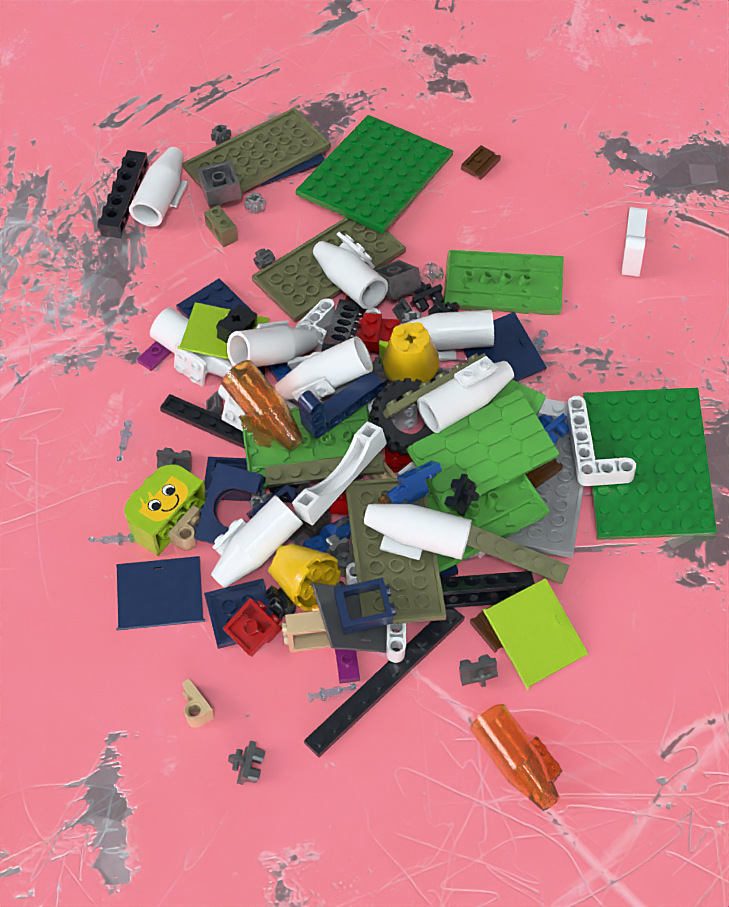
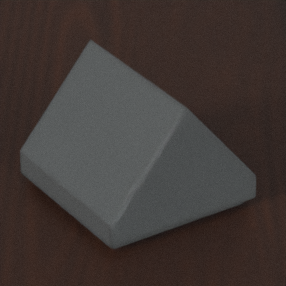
[392,297,412,323]
[206,391,224,416]

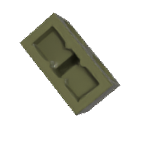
[204,205,238,248]

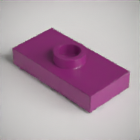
[137,341,172,371]
[335,649,360,684]

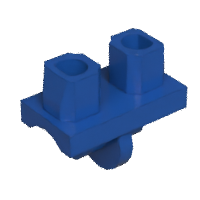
[538,413,569,444]

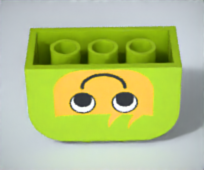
[124,465,207,556]

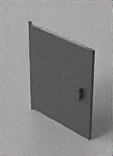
[310,583,400,653]

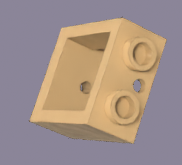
[282,611,331,652]

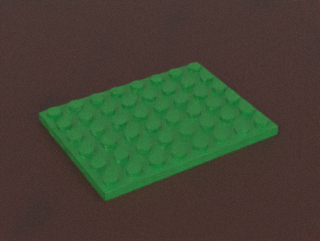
[296,115,453,234]
[582,387,717,540]

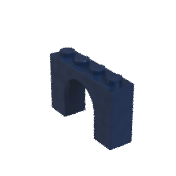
[194,463,266,545]

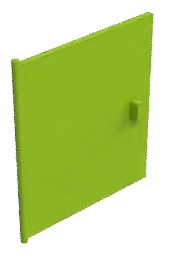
[177,302,270,360]
[482,578,589,690]

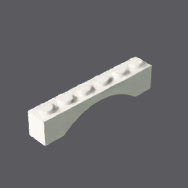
[292,421,387,525]

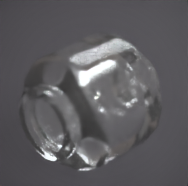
[419,262,444,287]

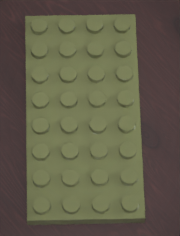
[182,107,331,205]
[252,217,406,322]
[345,478,446,624]

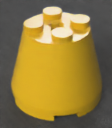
[383,322,440,384]
[268,544,341,611]

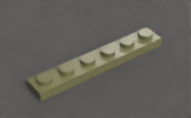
[383,353,486,419]
[265,452,384,487]
[466,525,570,584]

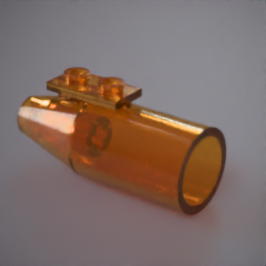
[221,360,303,451]
[470,704,563,811]

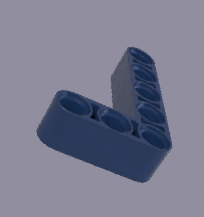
[298,370,387,438]

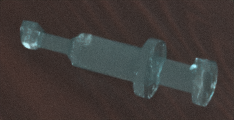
[533,329,548,352]
[116,420,133,462]
[88,532,135,545]
[307,683,356,703]

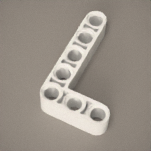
[621,207,647,277]
[296,299,336,352]
[567,396,636,486]
[345,563,406,663]

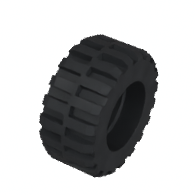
[369,378,435,456]

